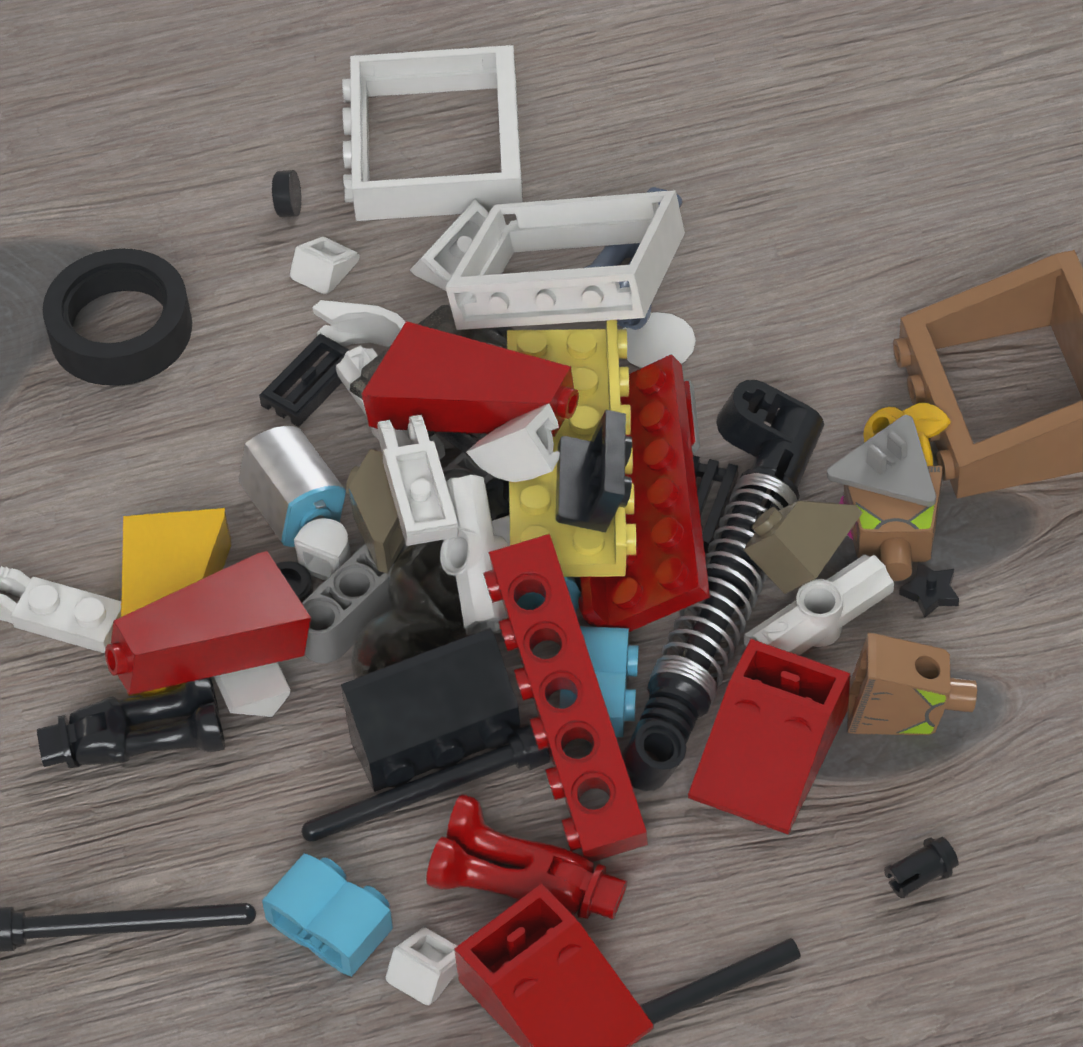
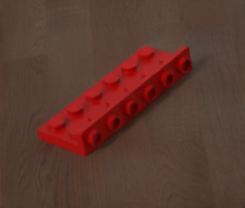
[578,354,710,632]

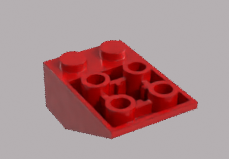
[688,639,850,835]
[454,883,654,1047]

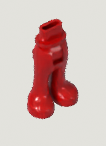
[426,794,627,919]

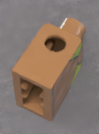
[843,466,942,581]
[847,633,977,735]

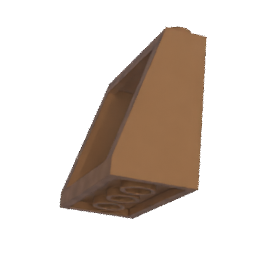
[893,250,1083,499]

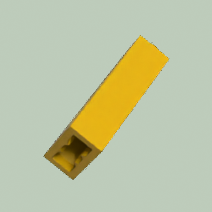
[121,508,231,696]

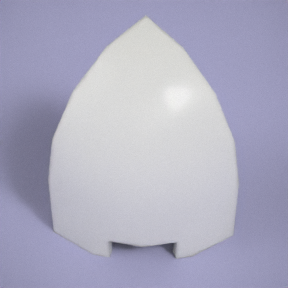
[466,403,560,482]

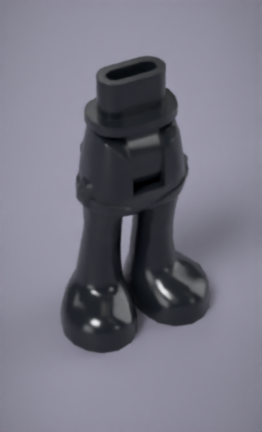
[37,677,225,769]

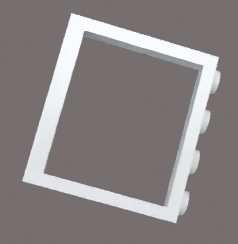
[342,45,523,221]
[445,190,685,330]

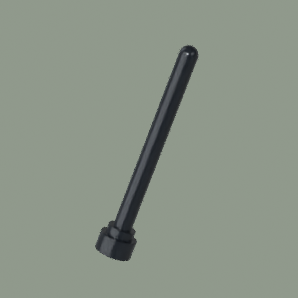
[301,724,550,842]
[0,903,256,952]

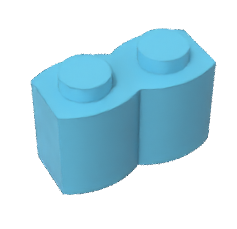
[559,626,639,737]
[262,853,393,977]

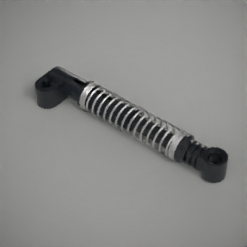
[621,380,824,791]

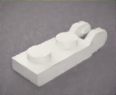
[377,415,458,546]
[0,566,121,653]

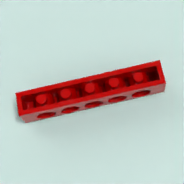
[483,534,648,862]

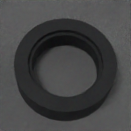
[43,248,192,386]

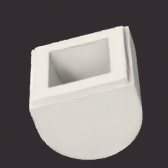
[294,518,351,581]

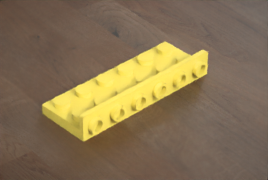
[507,320,636,577]

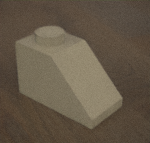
[346,449,405,574]
[743,501,863,594]

